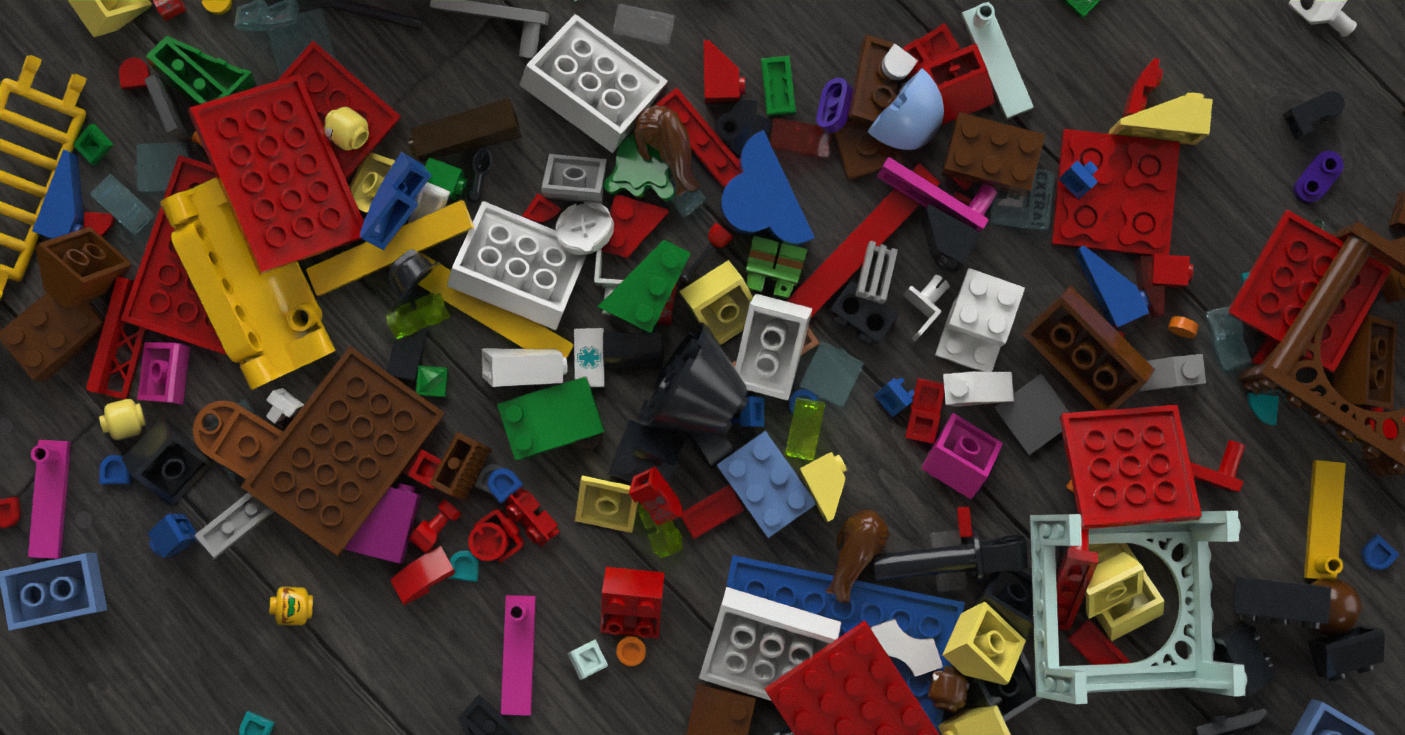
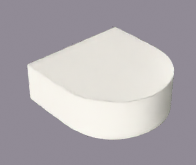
[882,44,918,80]

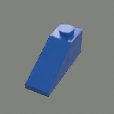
[32,149,84,239]
[1074,246,1150,329]

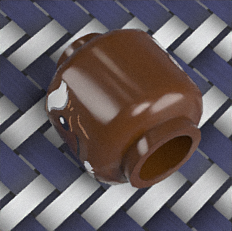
[928,666,970,712]

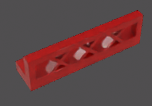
[86,276,147,399]

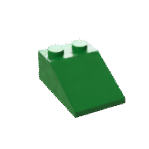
[497,376,605,461]

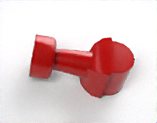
[408,498,462,554]

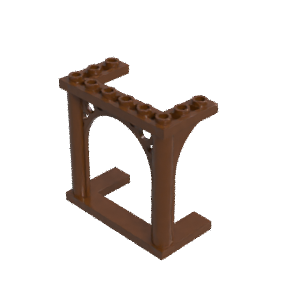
[1237,221,1405,477]

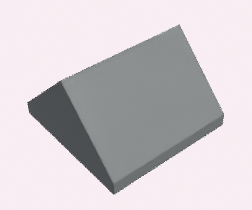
[541,154,607,204]

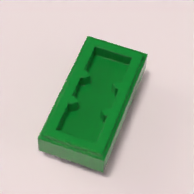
[761,55,796,117]

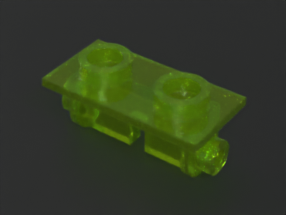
[386,292,450,339]
[638,503,683,559]

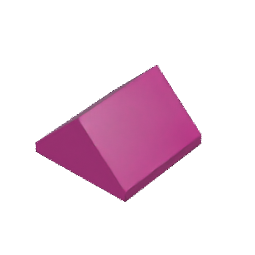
[137,342,190,405]

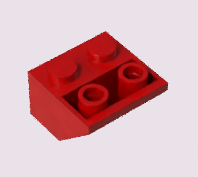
[920,43,995,126]
[600,567,665,639]

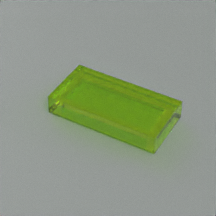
[785,397,825,461]

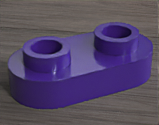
[816,78,853,133]
[1293,151,1344,204]

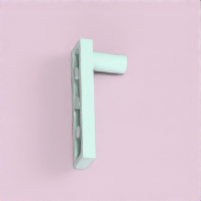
[961,2,1034,120]

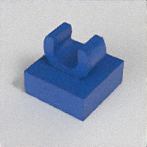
[1059,161,1098,200]
[874,378,915,418]
[731,396,764,427]

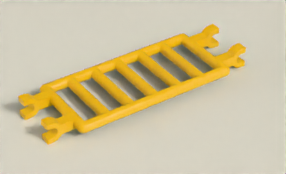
[0,55,87,300]

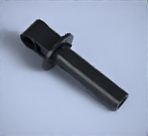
[873,529,1029,585]

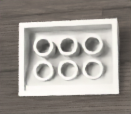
[519,14,668,153]
[447,201,587,330]
[699,587,841,701]

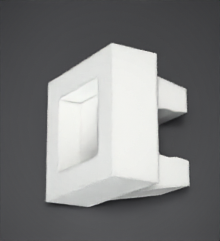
[266,388,304,424]

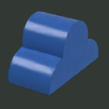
[720,130,815,246]

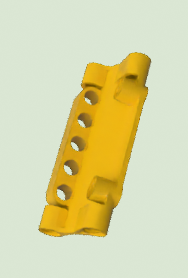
[160,177,336,390]

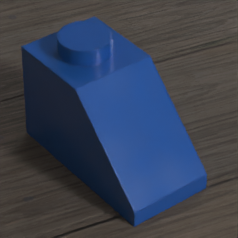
[147,514,197,558]

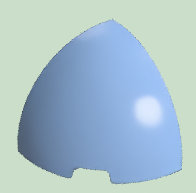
[868,68,944,150]

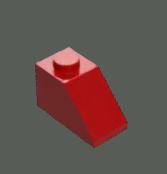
[704,40,745,104]

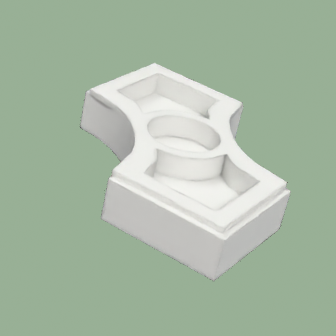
[870,619,943,676]

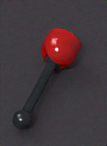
[679,223,734,285]

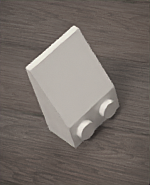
[735,294,813,400]

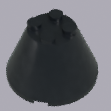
[637,322,748,437]

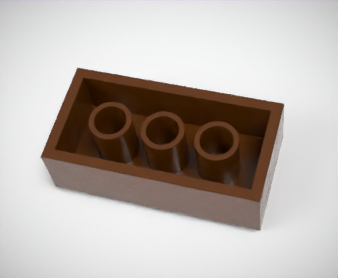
[1022,286,1155,411]

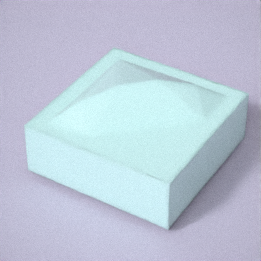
[567,639,608,680]

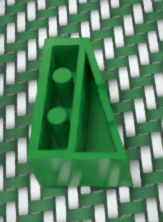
[146,36,256,106]
[597,240,691,333]

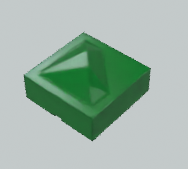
[73,124,114,166]
[416,365,449,397]

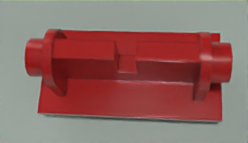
[504,487,560,548]

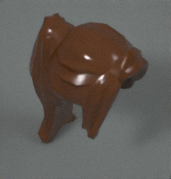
[634,105,700,196]
[825,510,890,604]

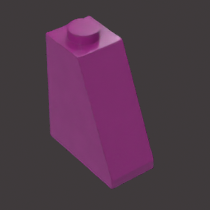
[345,483,422,563]

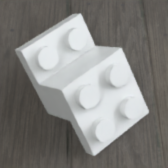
[934,268,1025,372]

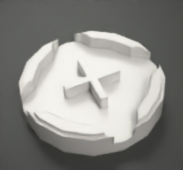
[556,201,614,255]

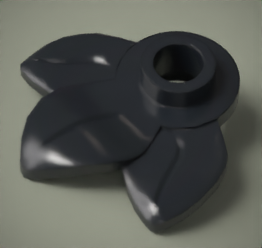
[715,99,773,155]

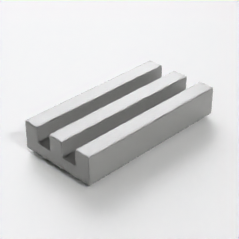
[855,241,898,304]

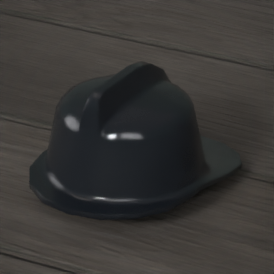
[389,249,440,314]

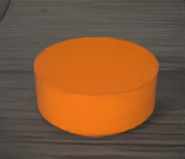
[1167,316,1199,338]
[616,636,646,666]

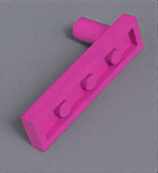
[877,157,997,232]
[28,439,71,559]
[501,595,536,716]

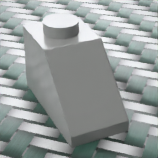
[1139,354,1206,391]

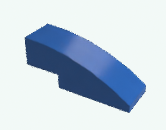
[359,152,432,250]

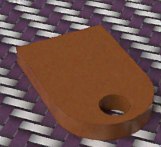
[193,401,284,479]

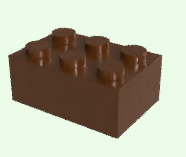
[941,112,1045,197]
[0,293,105,382]

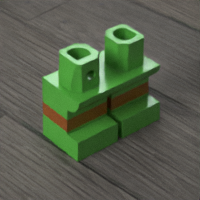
[746,236,808,300]

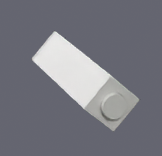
[481,348,567,387]
[943,372,1014,407]

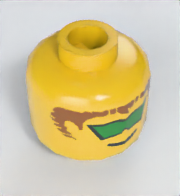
[269,587,313,626]

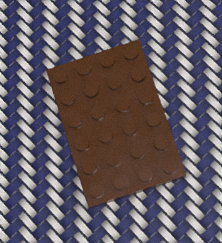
[241,346,445,557]

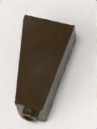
[408,98,522,162]

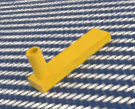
[1304,460,1346,579]

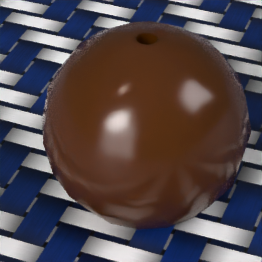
[1310,577,1362,637]

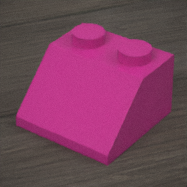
[921,413,1003,499]

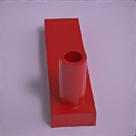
[1190,440,1246,493]
[1056,529,1098,631]

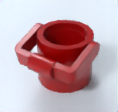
[468,508,525,564]

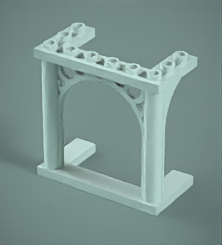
[1030,511,1247,704]

